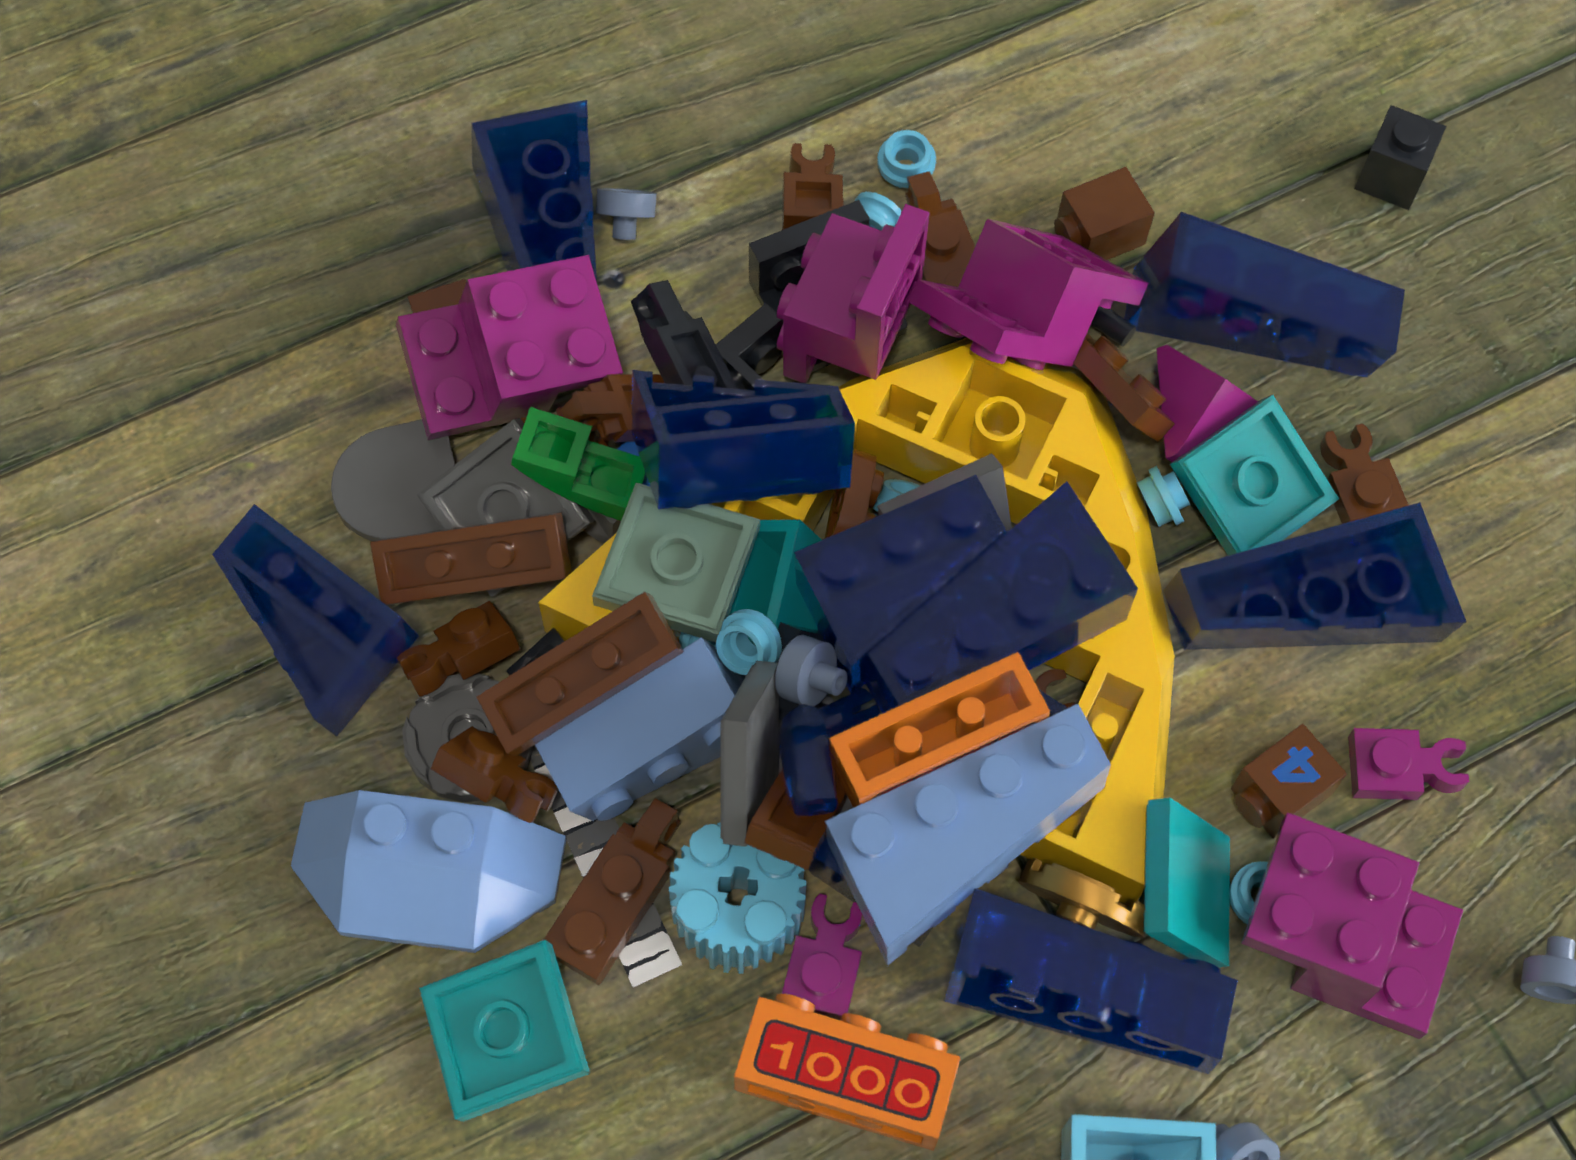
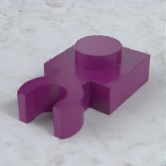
[1348,728,1469,800]
[782,893,862,1020]

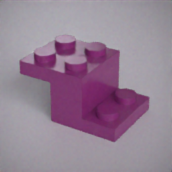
[777,204,930,384]
[909,219,1149,370]
[395,255,623,440]
[1241,812,1463,1039]

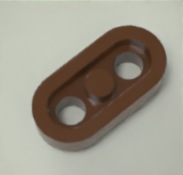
[823,448,884,560]

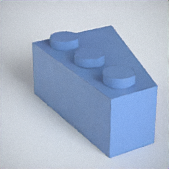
[535,637,746,821]

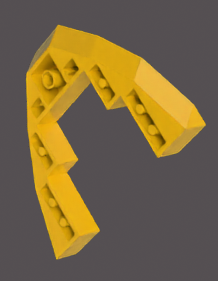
[538,338,1175,907]

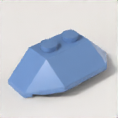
[291,790,566,953]

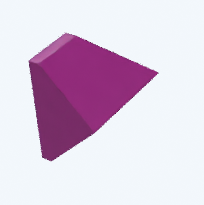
[1156,344,1258,462]

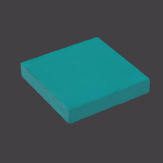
[1170,395,1339,569]
[1144,797,1230,968]
[419,940,591,1122]

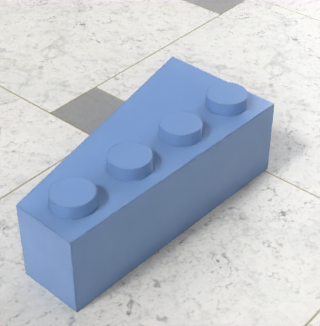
[825,704,1111,966]

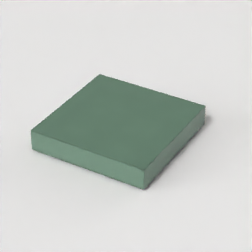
[592,482,760,642]

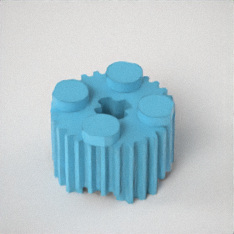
[669,822,806,974]

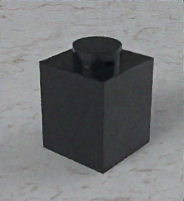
[1354,105,1447,210]

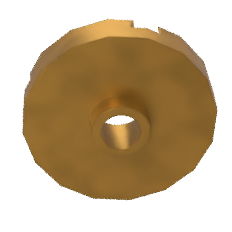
[1018,858,1145,938]

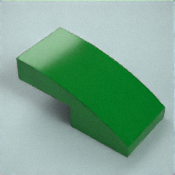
[511,407,649,521]

